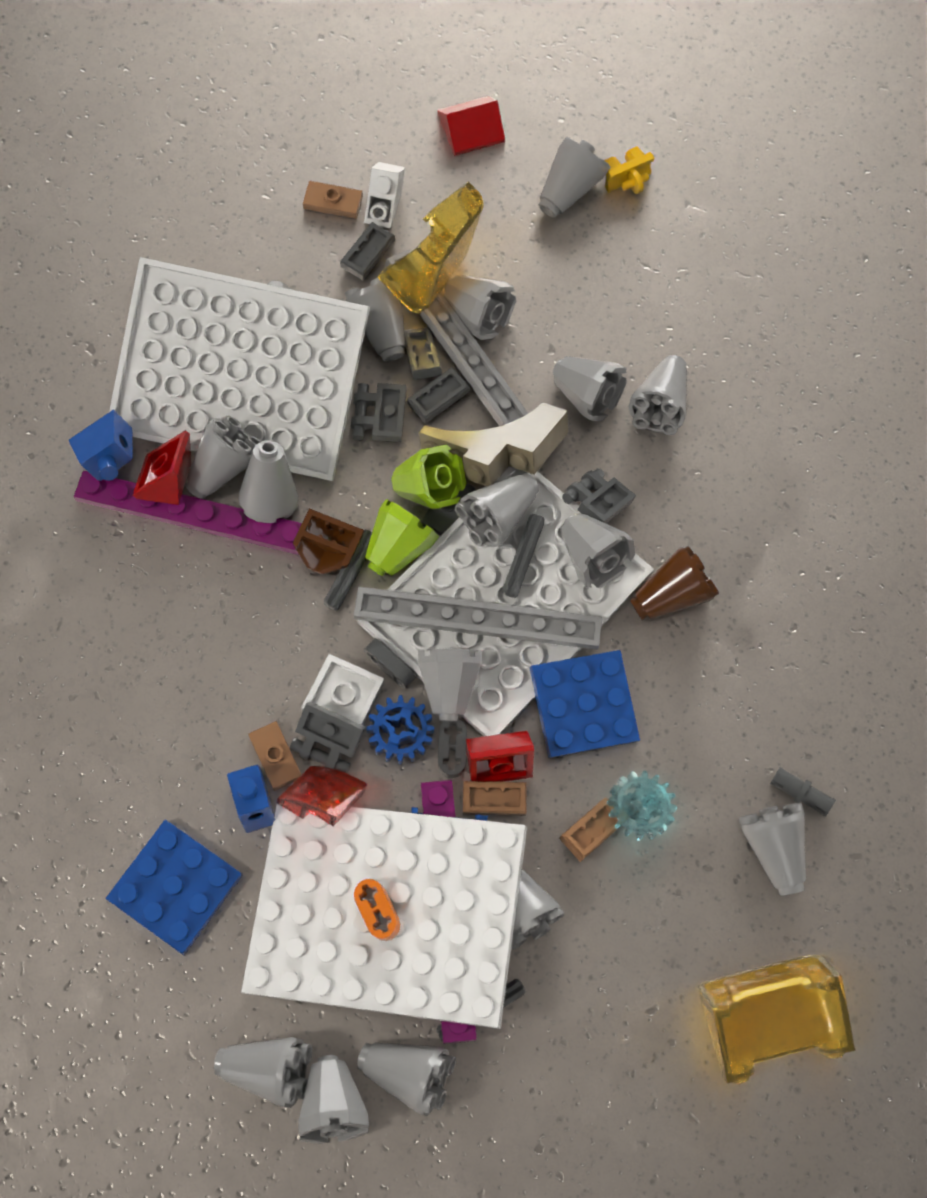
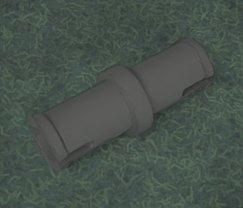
[770,767,836,817]

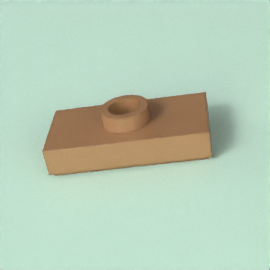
[303,181,363,219]
[248,721,303,791]
[463,781,526,816]
[559,797,627,862]

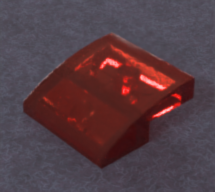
[276,766,368,826]

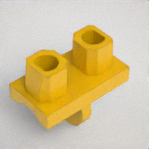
[604,146,655,194]

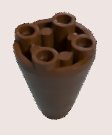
[630,546,719,621]

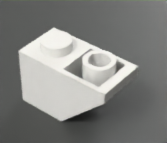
[364,162,405,228]

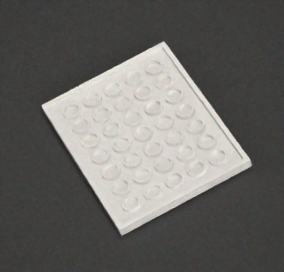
[109,257,370,481]
[357,467,654,736]
[241,799,527,1029]

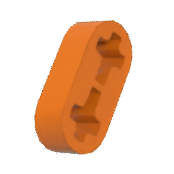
[354,879,401,941]

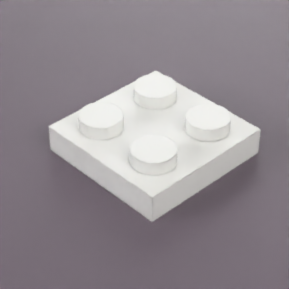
[301,654,385,725]

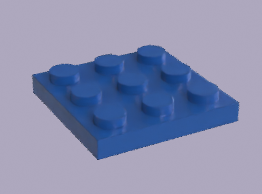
[529,650,640,759]
[105,819,243,956]

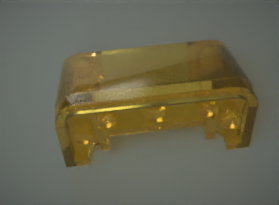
[378,181,484,313]
[698,955,855,1084]

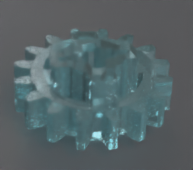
[607,770,677,841]

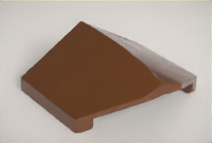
[293,508,364,575]

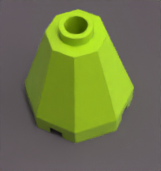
[391,444,467,509]
[365,499,439,577]

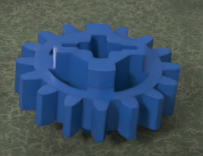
[366,695,434,764]

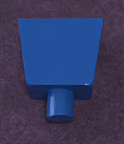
[69,409,133,481]
[227,764,275,833]

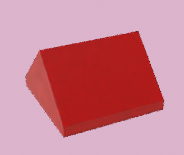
[437,96,505,156]
[132,430,191,505]
[465,731,534,782]

